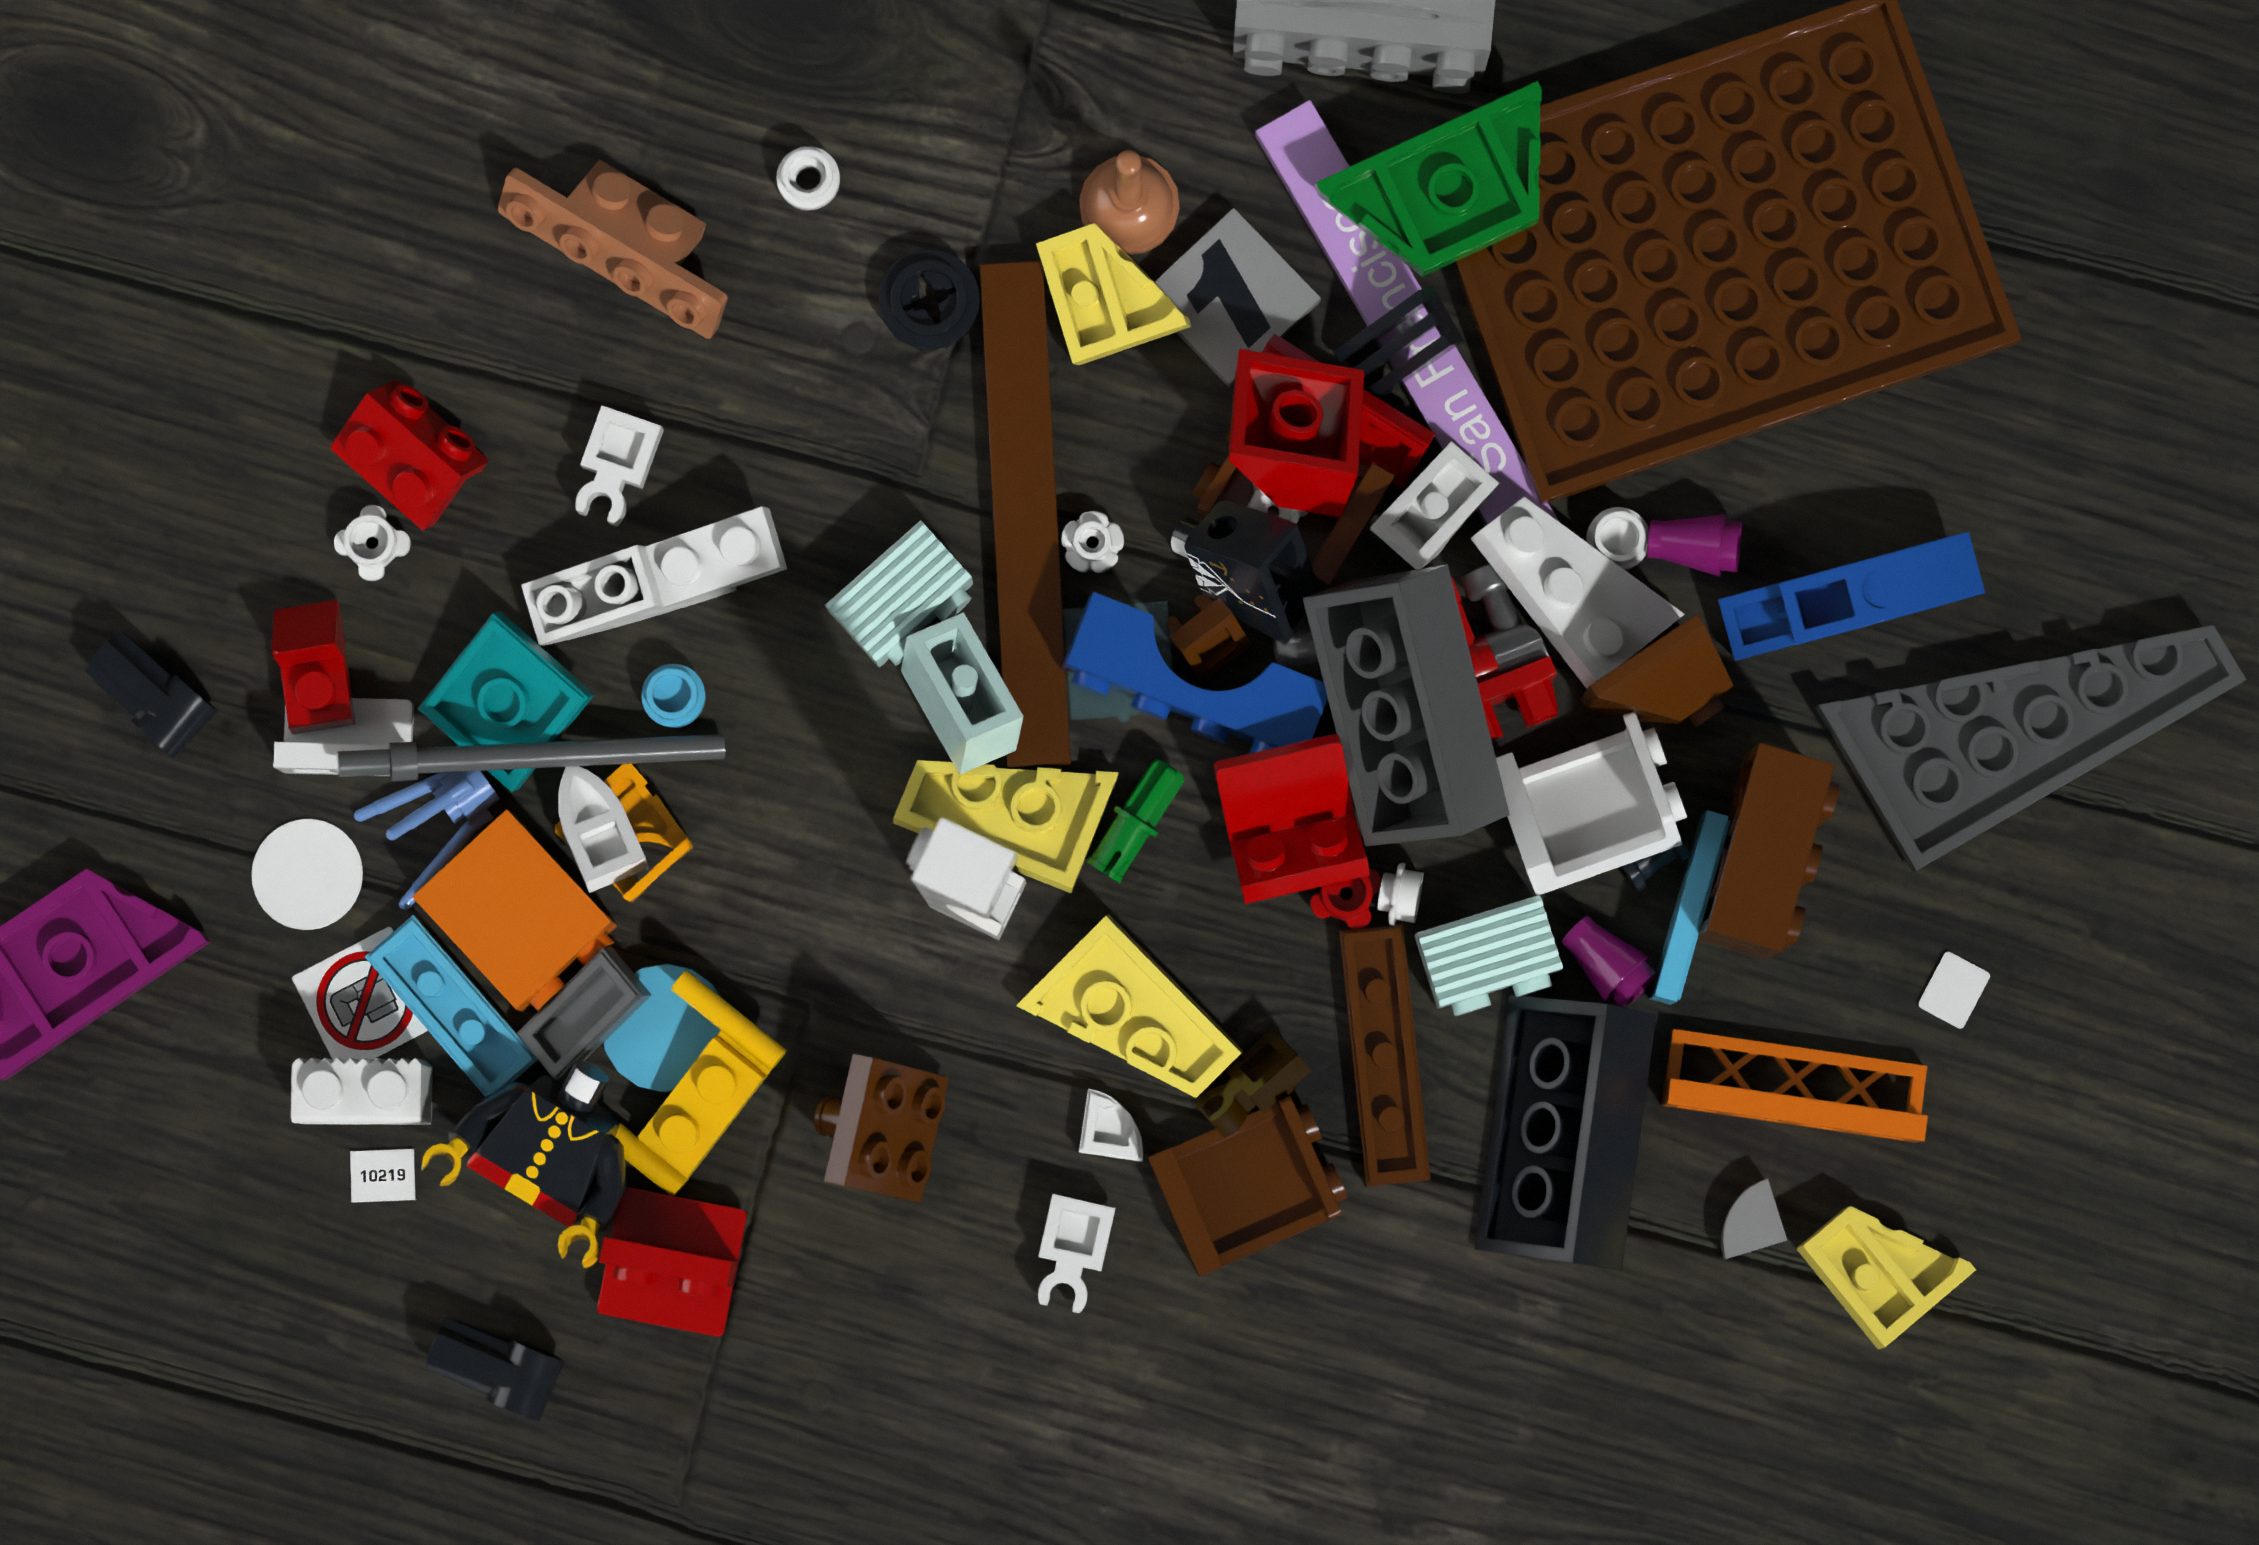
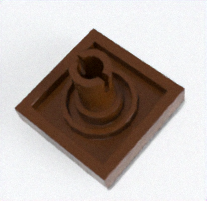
[814,1054,949,1203]

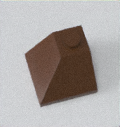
[1579,614,1733,728]

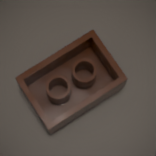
[1697,743,1840,960]

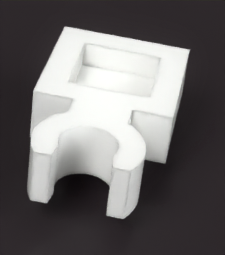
[575,405,664,527]
[1038,1194,1116,1313]

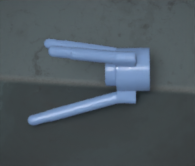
[354,771,500,910]

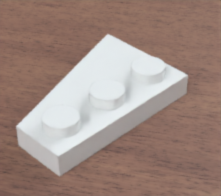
[1470,497,1685,689]

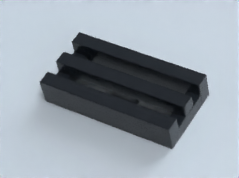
[1333,286,1464,399]

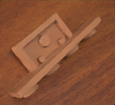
[498,160,728,339]

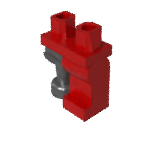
[1451,564,1559,742]

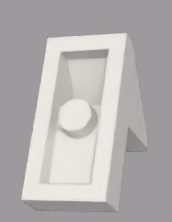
[1370,441,1499,570]

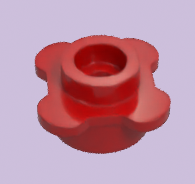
[1310,869,1382,930]

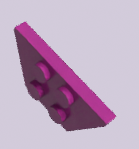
[0,868,211,1081]

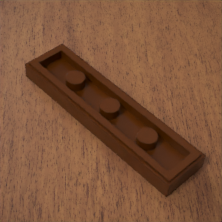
[1339,925,1431,1187]

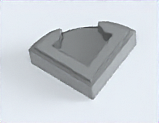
[1721,1179,1787,1259]

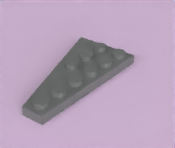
[1815,625,2247,872]

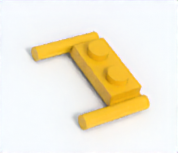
[597,970,787,1196]

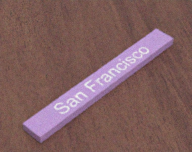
[1255,100,1559,526]

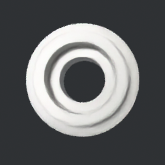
[777,146,840,210]

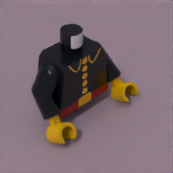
[421,1061,627,1268]

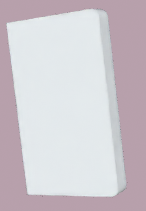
[273,698,414,776]

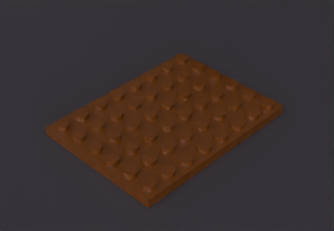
[1453,0,2022,505]

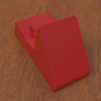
[272,600,356,734]

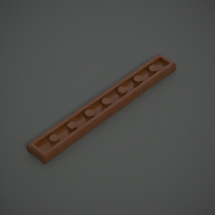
[980,261,1071,769]

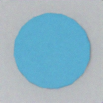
[604,964,722,1093]

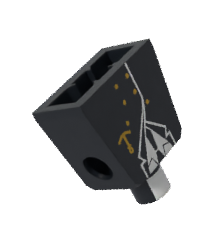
[1171,500,1321,645]

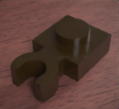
[1195,1028,1312,1138]

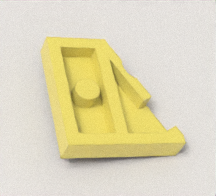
[1036,223,1192,366]
[1796,1206,1976,1350]

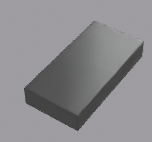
[517,947,652,1081]

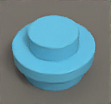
[641,664,706,728]

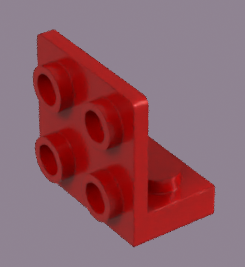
[1214,734,1370,904]

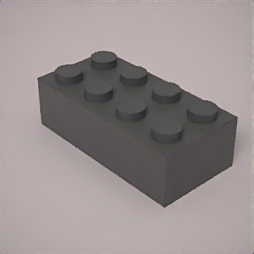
[1303,564,1510,846]

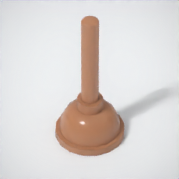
[1079,150,1180,255]

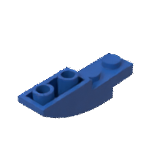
[1718,531,1986,661]

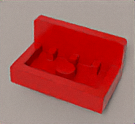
[330,380,488,531]

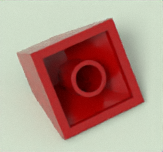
[1228,349,1364,518]

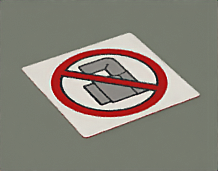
[292,927,428,1060]

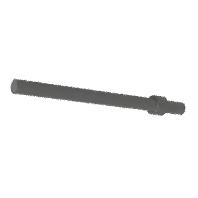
[337,734,725,781]

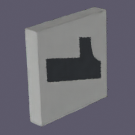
[1155,208,1321,387]

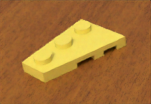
[893,760,1119,893]
[1016,915,1244,1098]

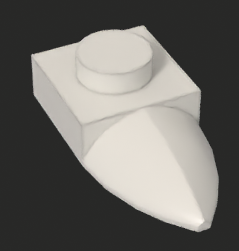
[558,766,649,893]

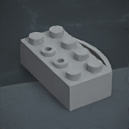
[1233,0,1495,94]

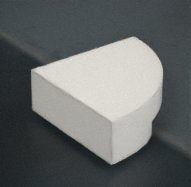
[1079,1089,1143,1162]

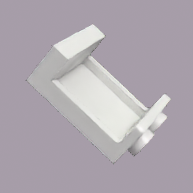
[1496,711,1687,896]

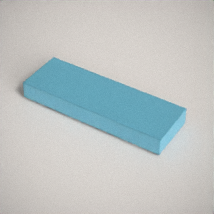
[1649,810,1730,1005]
[365,915,539,1097]

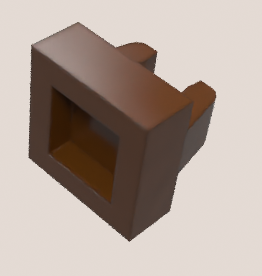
[1166,595,1252,684]

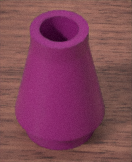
[1647,514,1742,577]
[1562,916,1657,1008]

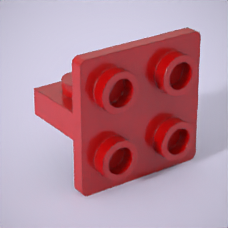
[597,1187,747,1337]

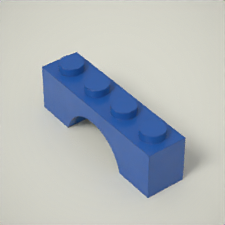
[1061,592,1328,753]

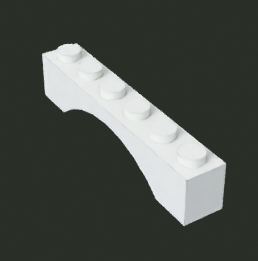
[906,817,1026,940]

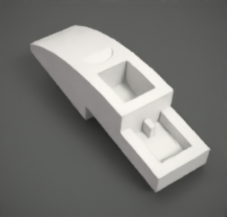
[521,506,787,646]

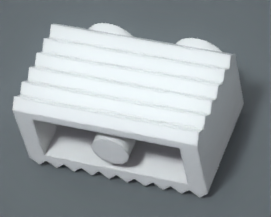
[291,1058,433,1125]

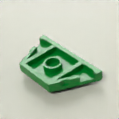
[1315,81,1542,277]

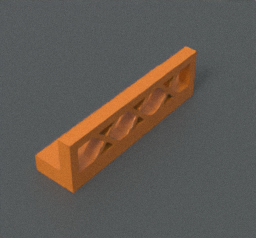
[1661,1029,1928,1143]

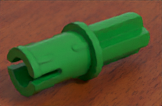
[1086,759,1185,883]

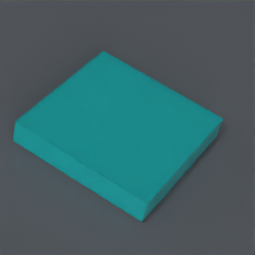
[417,611,595,792]

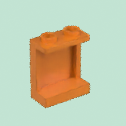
[412,809,617,1012]

